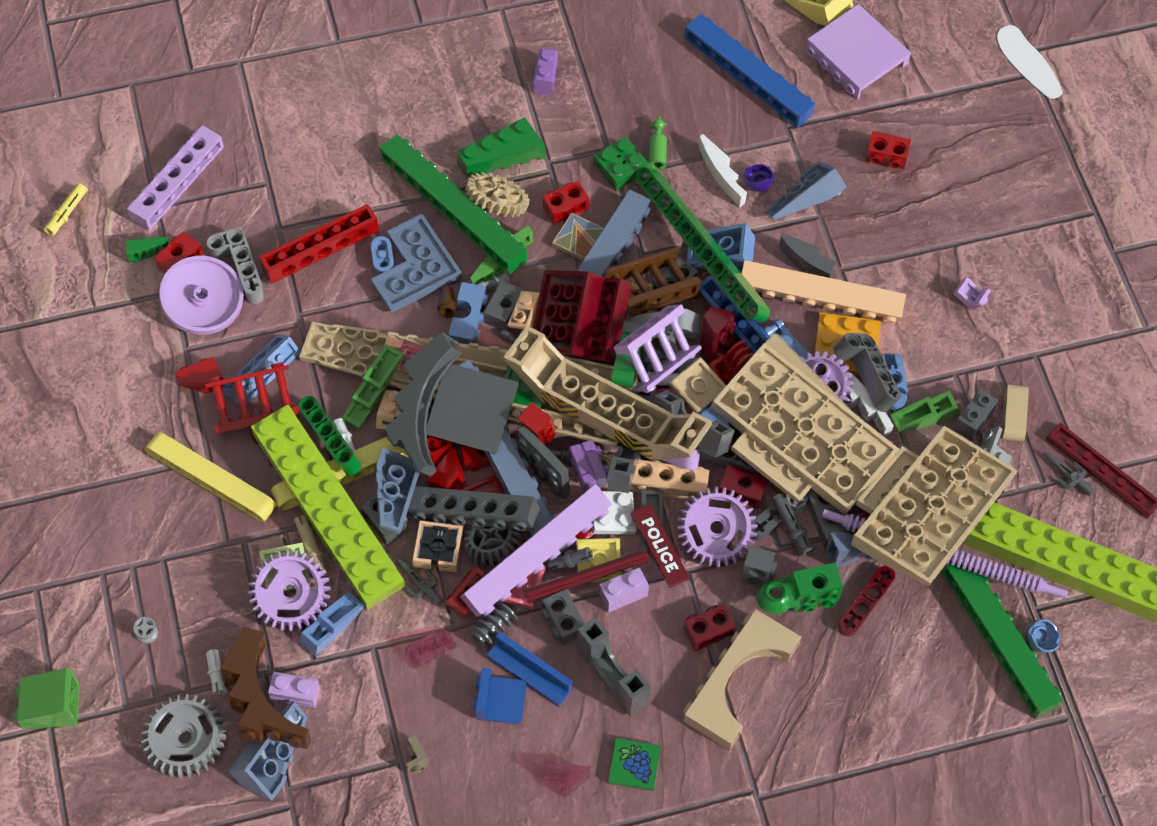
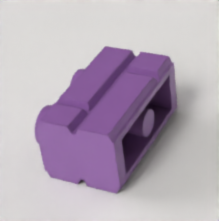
[534,48,558,95]
[568,440,609,493]

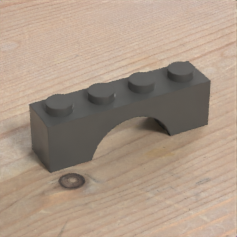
[653,390,734,458]

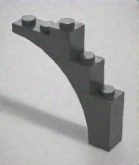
[384,332,462,476]

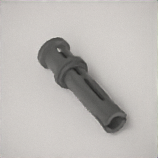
[771,492,816,557]

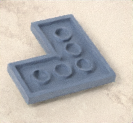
[371,214,463,313]

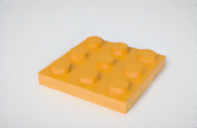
[814,312,881,376]

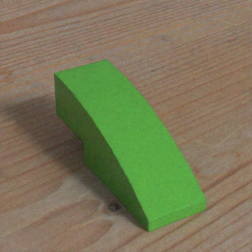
[891,390,960,433]

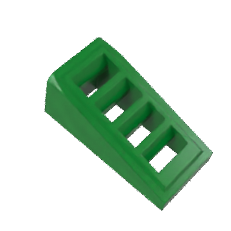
[126,236,169,263]

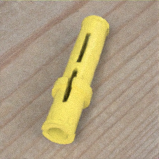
[43,183,88,236]

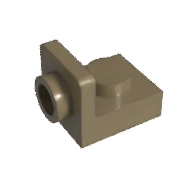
[405,734,429,774]

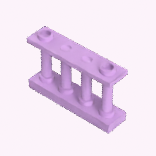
[613,304,702,393]

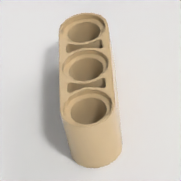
[1001,384,1029,442]

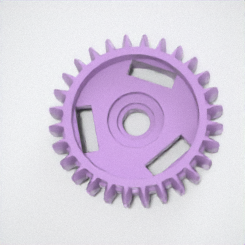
[677,487,757,567]
[248,550,331,632]

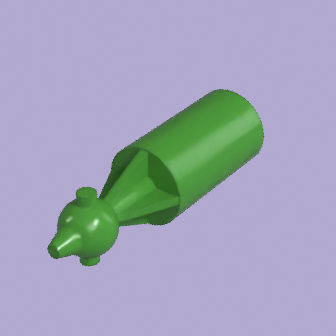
[648,116,667,171]

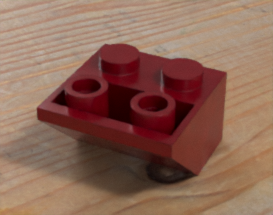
[700,306,736,364]

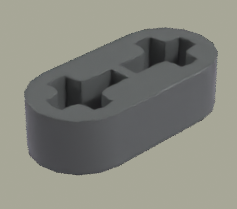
[751,506,783,540]

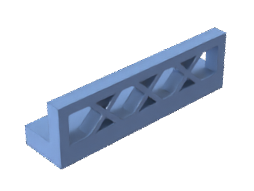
[221,334,301,406]

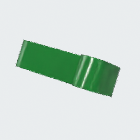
[611,331,642,388]

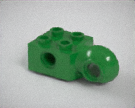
[756,563,843,615]

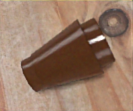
[437,286,458,318]

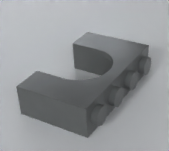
[577,617,651,717]

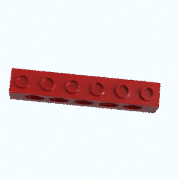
[259,204,379,284]

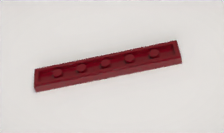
[1046,423,1157,519]

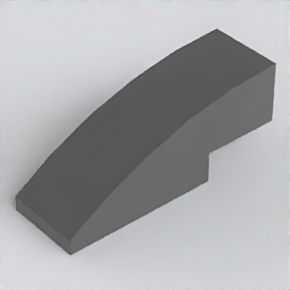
[779,233,836,278]

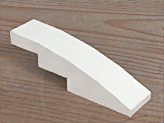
[699,134,747,208]
[836,371,893,437]

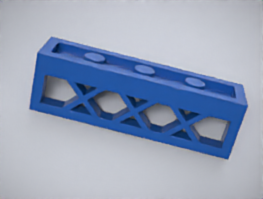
[487,632,573,707]

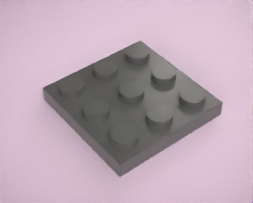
[518,425,570,499]

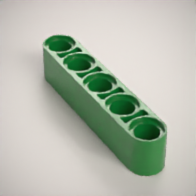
[299,396,362,475]

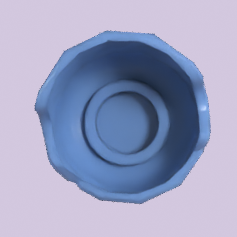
[1026,619,1061,653]

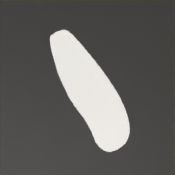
[997,25,1062,99]

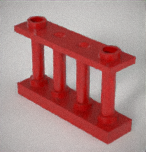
[204,362,300,434]

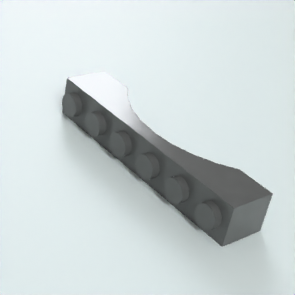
[607,382,657,493]

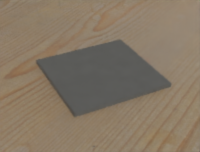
[426,364,519,454]

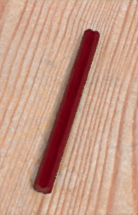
[524,550,649,602]

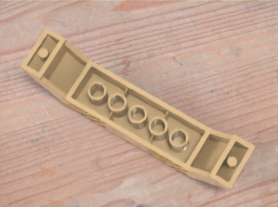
[503,326,712,460]

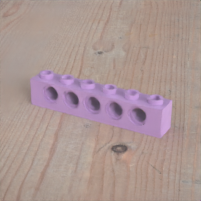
[127,125,224,231]

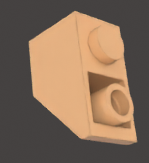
[508,290,540,329]

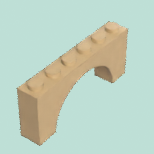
[683,609,801,751]

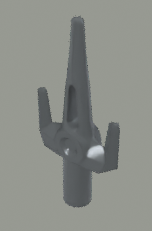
[1043,451,1095,496]
[396,558,443,606]

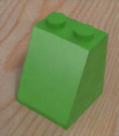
[14,668,80,729]

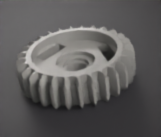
[141,694,227,779]

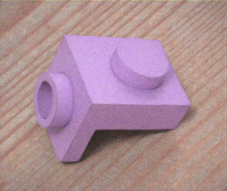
[953,277,991,310]

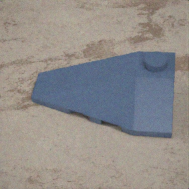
[765,161,847,220]
[376,447,419,534]
[228,701,308,801]

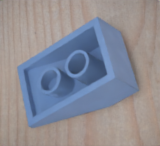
[687,223,755,272]

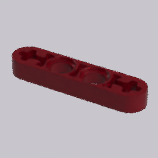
[838,566,895,637]

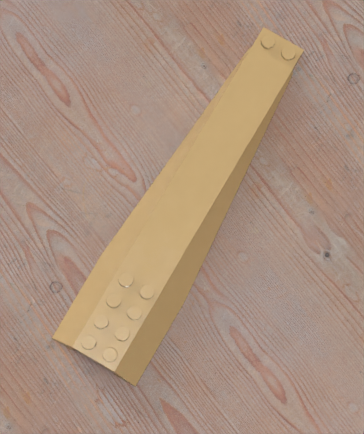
[299,321,638,447]

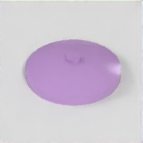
[159,256,244,335]

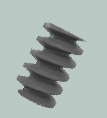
[468,601,518,650]

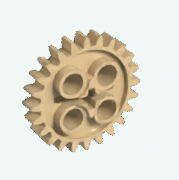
[465,172,530,217]

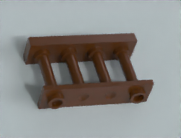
[604,247,701,318]

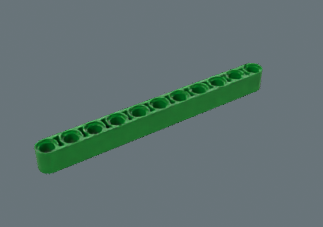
[636,167,770,323]

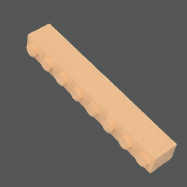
[741,260,906,324]

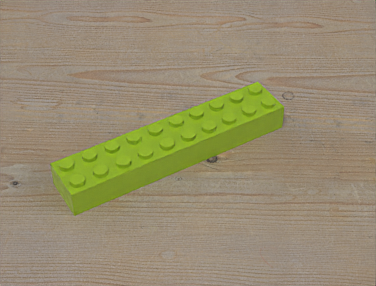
[251,405,405,610]
[962,502,1157,622]

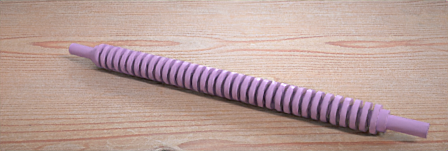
[822,509,1068,599]

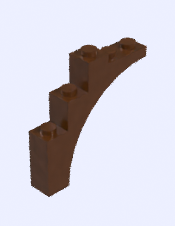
[220,626,311,749]

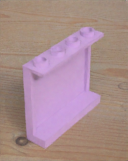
[806,4,911,99]

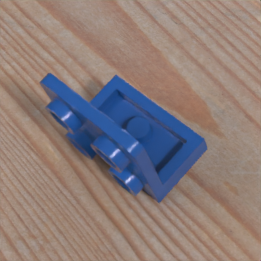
[472,668,527,724]

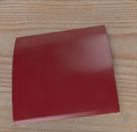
[533,270,632,364]

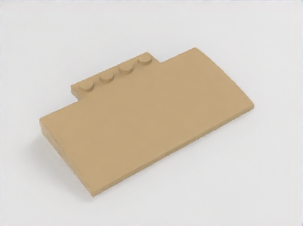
[710,343,899,515]
[851,426,1018,586]

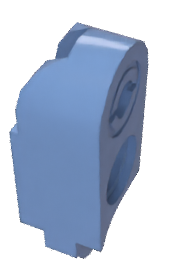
[882,353,908,411]

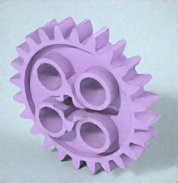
[801,351,854,401]

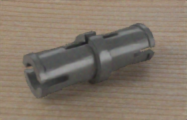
[548,547,593,571]

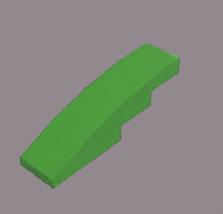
[470,226,533,284]
[341,344,404,430]

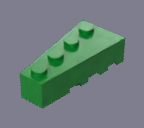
[457,117,545,179]

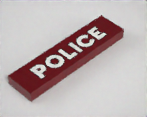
[631,504,689,588]

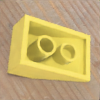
[784,0,853,26]

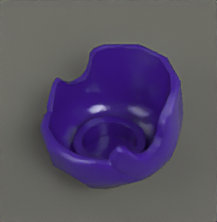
[743,164,774,192]

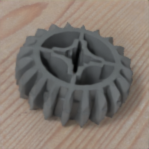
[463,525,523,569]

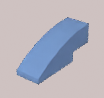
[299,591,365,656]

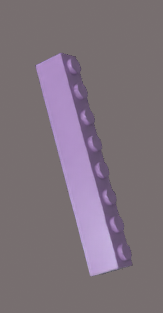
[460,484,612,617]

